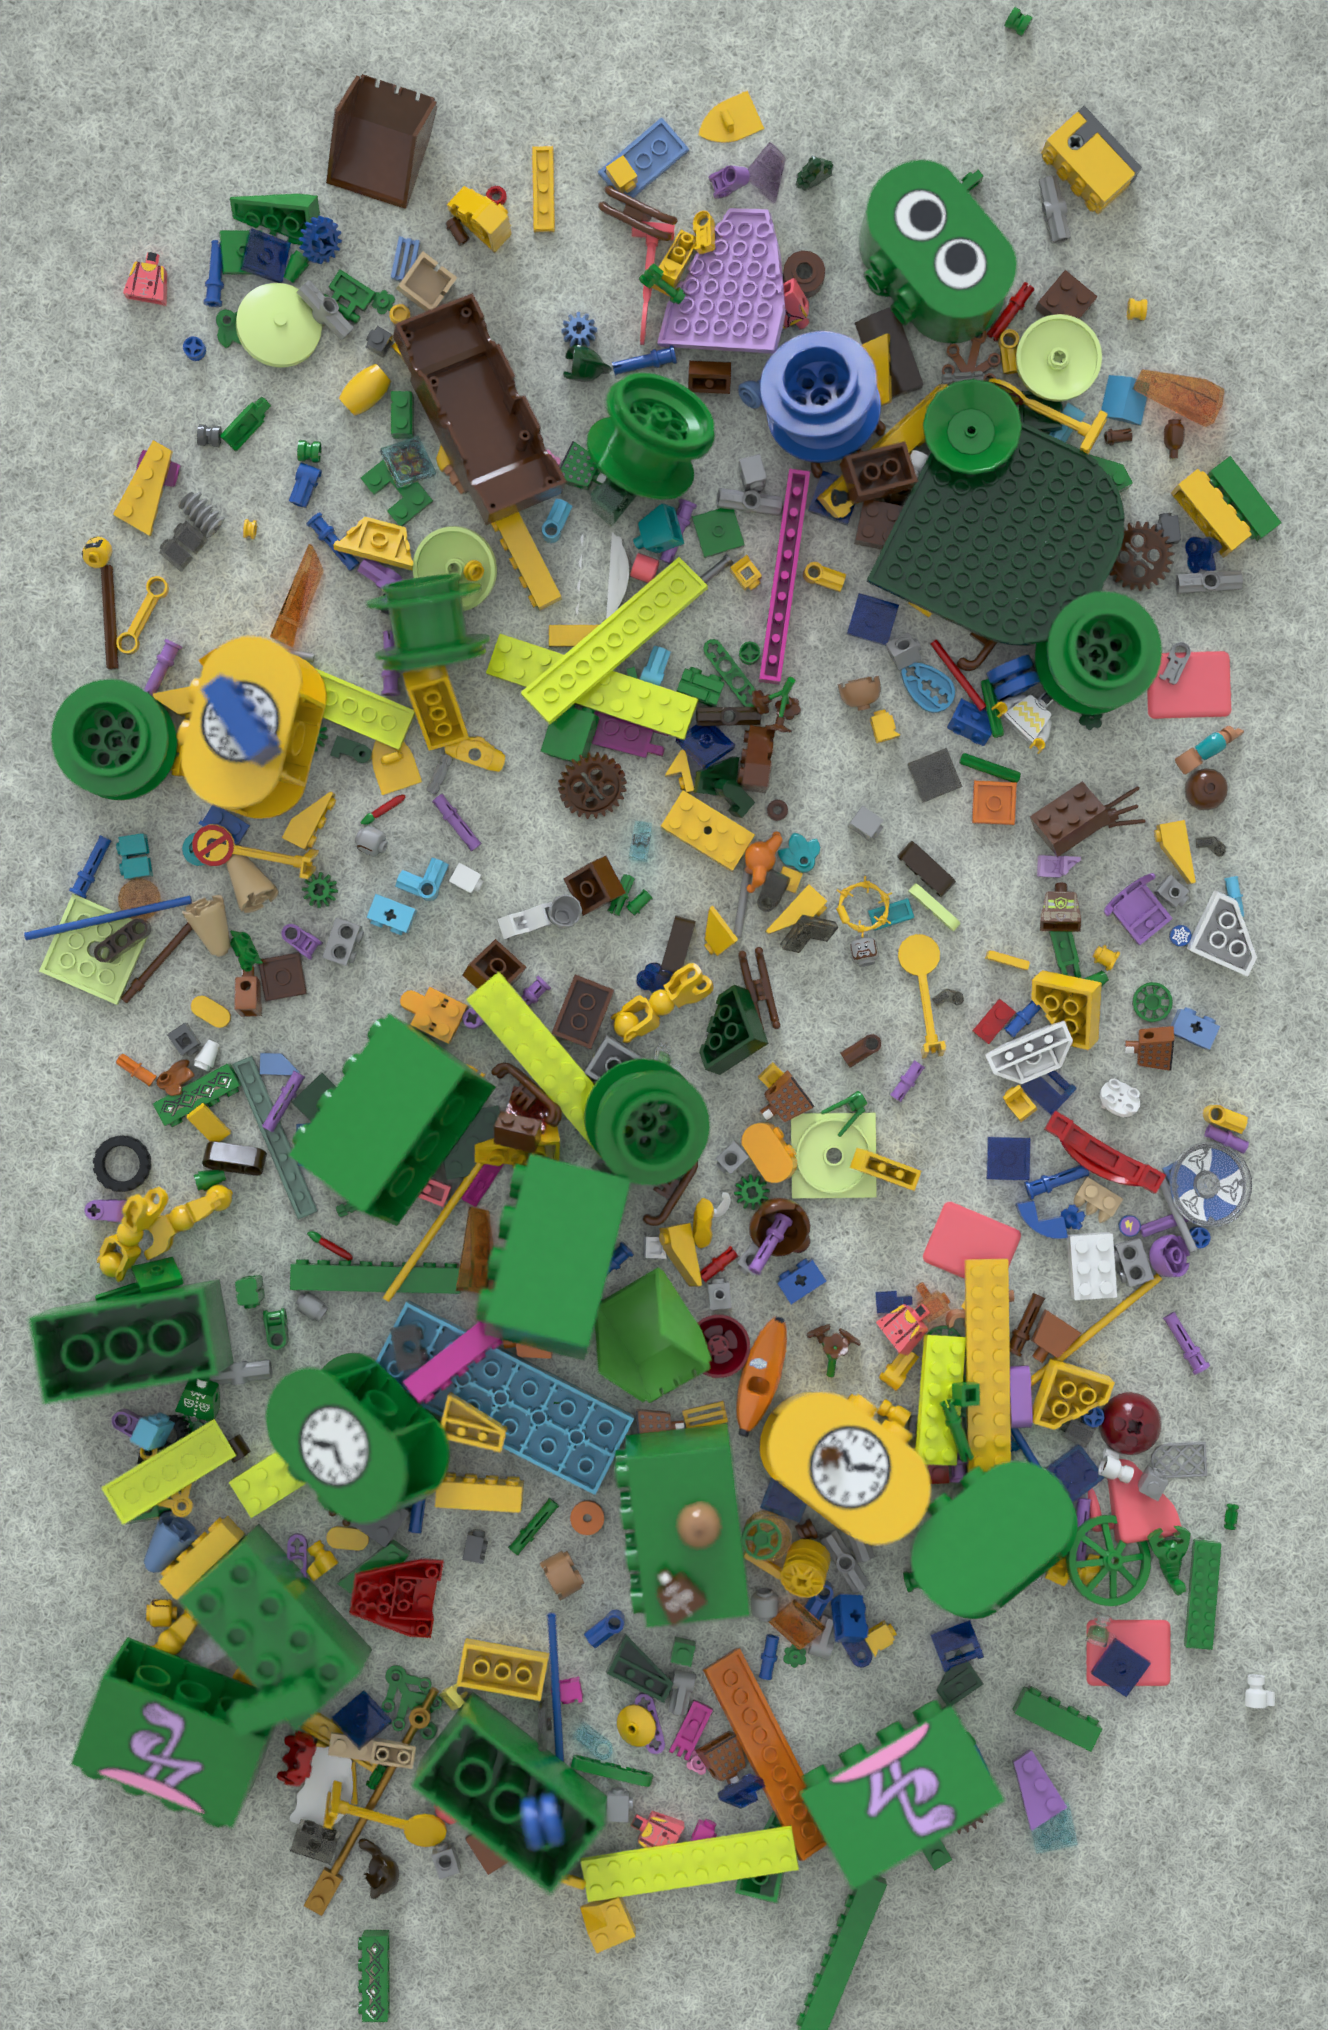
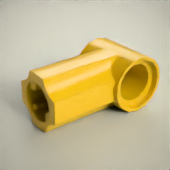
[998,329,1019,375]
[803,562,846,592]
[1203,1105,1248,1134]
[879,1351,919,1391]

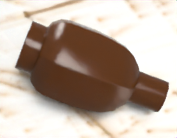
[1164,419,1185,459]

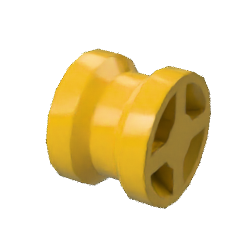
[1127,298,1147,321]

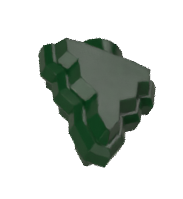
[795,155,834,191]

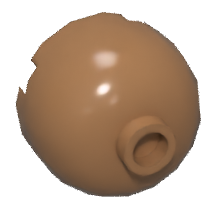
[838,675,881,711]
[677,1502,721,1549]

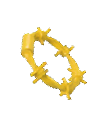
[836,876,892,938]

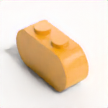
[741,1122,797,1183]

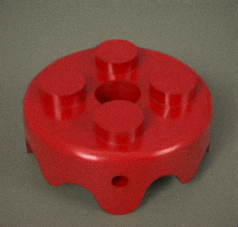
[276,1731,317,1787]

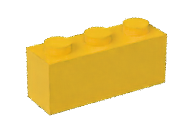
[850,1148,921,1191]

